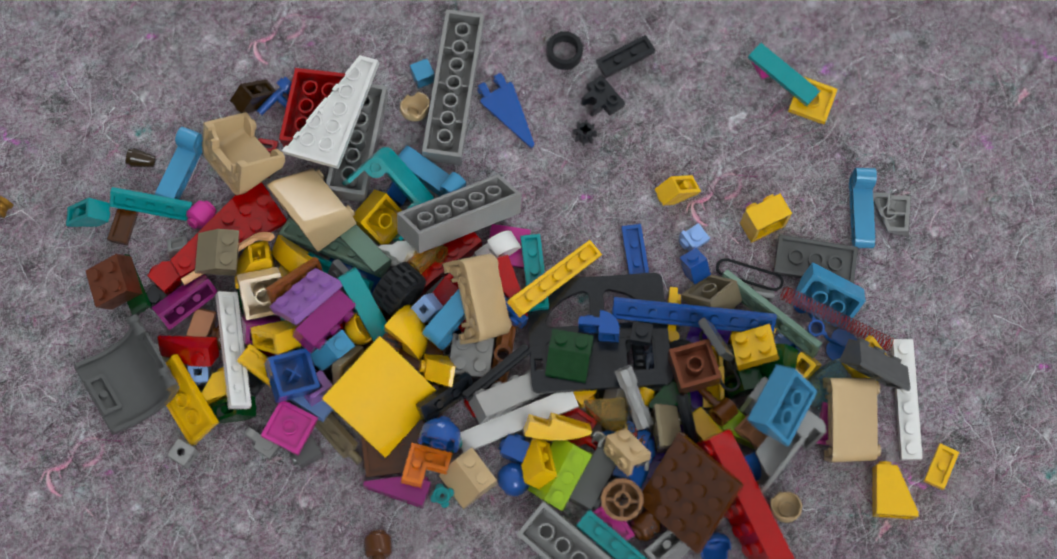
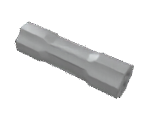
[614,365,654,430]

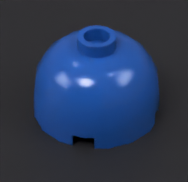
[418,416,461,453]

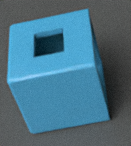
[410,58,435,89]

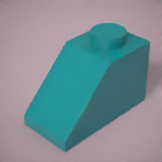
[66,198,111,227]

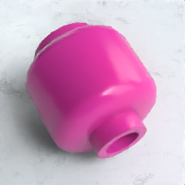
[186,200,216,230]

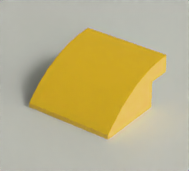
[322,336,436,458]

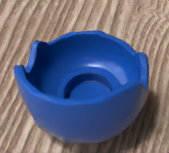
[497,463,529,496]
[700,532,732,559]

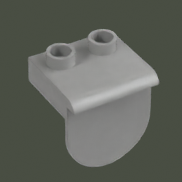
[740,377,826,494]

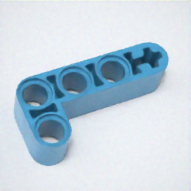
[155,126,203,200]
[398,146,466,197]
[849,168,877,248]
[422,289,465,350]

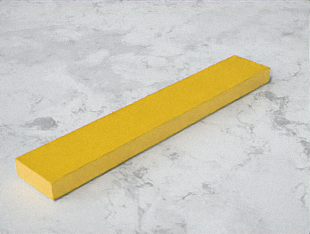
[507,240,602,318]

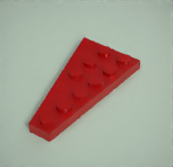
[171,182,287,278]

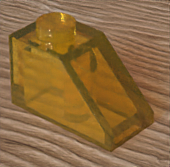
[584,397,628,432]

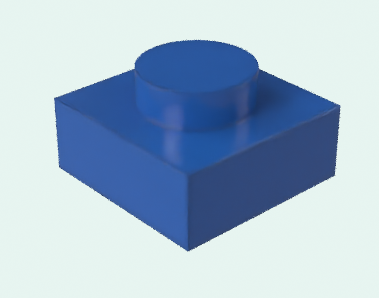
[385,181,407,207]

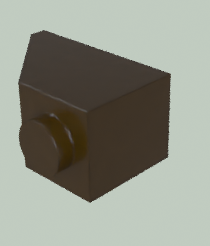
[230,79,276,113]

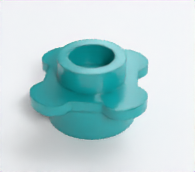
[430,483,454,508]

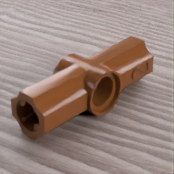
[492,326,517,385]

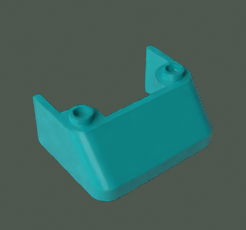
[342,147,435,242]

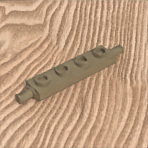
[297,406,363,465]

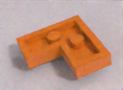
[401,443,452,488]

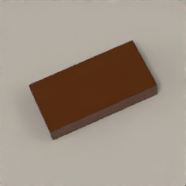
[107,208,139,246]

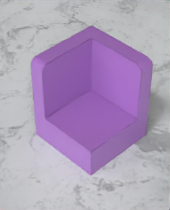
[304,370,333,407]

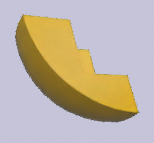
[384,305,428,361]

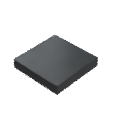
[698,317,735,362]

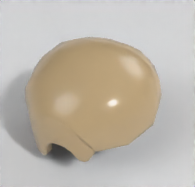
[400,92,430,122]
[770,492,802,523]

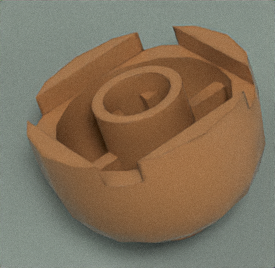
[601,478,644,522]

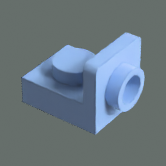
[679,223,710,252]

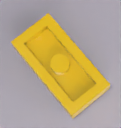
[923,443,959,490]

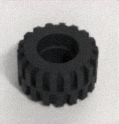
[372,262,426,317]

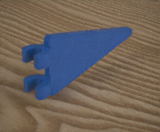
[477,73,534,148]

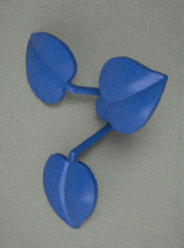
[774,286,857,363]

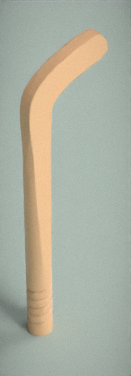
[181,232,275,285]

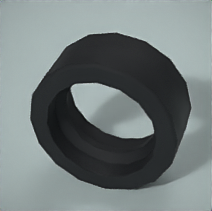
[547,31,583,70]

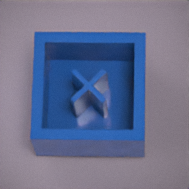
[264,348,320,403]

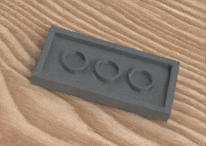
[774,234,858,283]

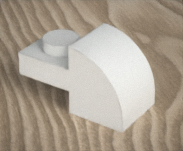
[474,230,521,258]

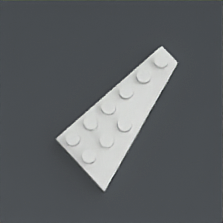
[282,55,379,169]

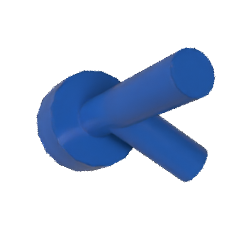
[257,76,292,115]

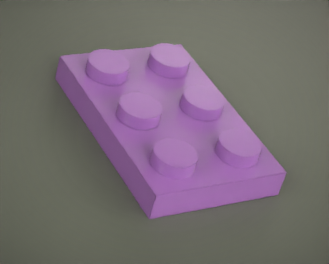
[270,268,342,325]

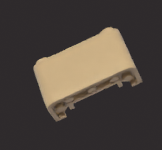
[202,112,285,195]
[267,168,357,252]
[443,253,512,345]
[823,378,881,462]

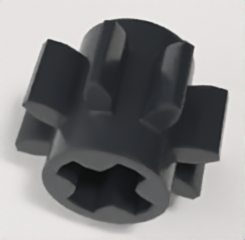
[573,120,597,146]

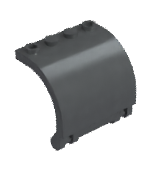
[74,314,180,435]

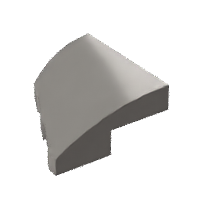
[873,193,911,236]

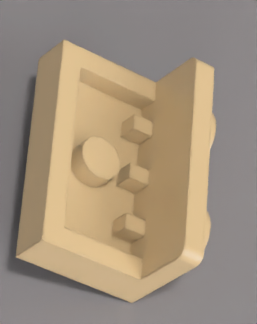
[604,428,651,476]

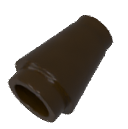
[125,148,156,168]

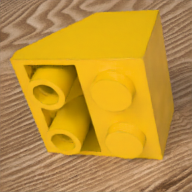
[234,240,275,289]

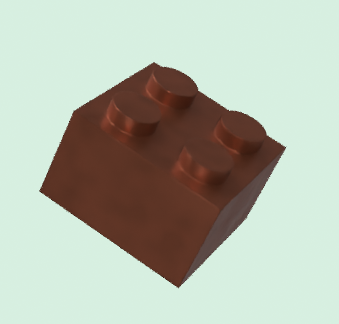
[85,254,142,310]
[668,339,722,394]

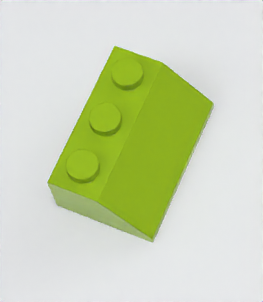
[527,440,593,511]

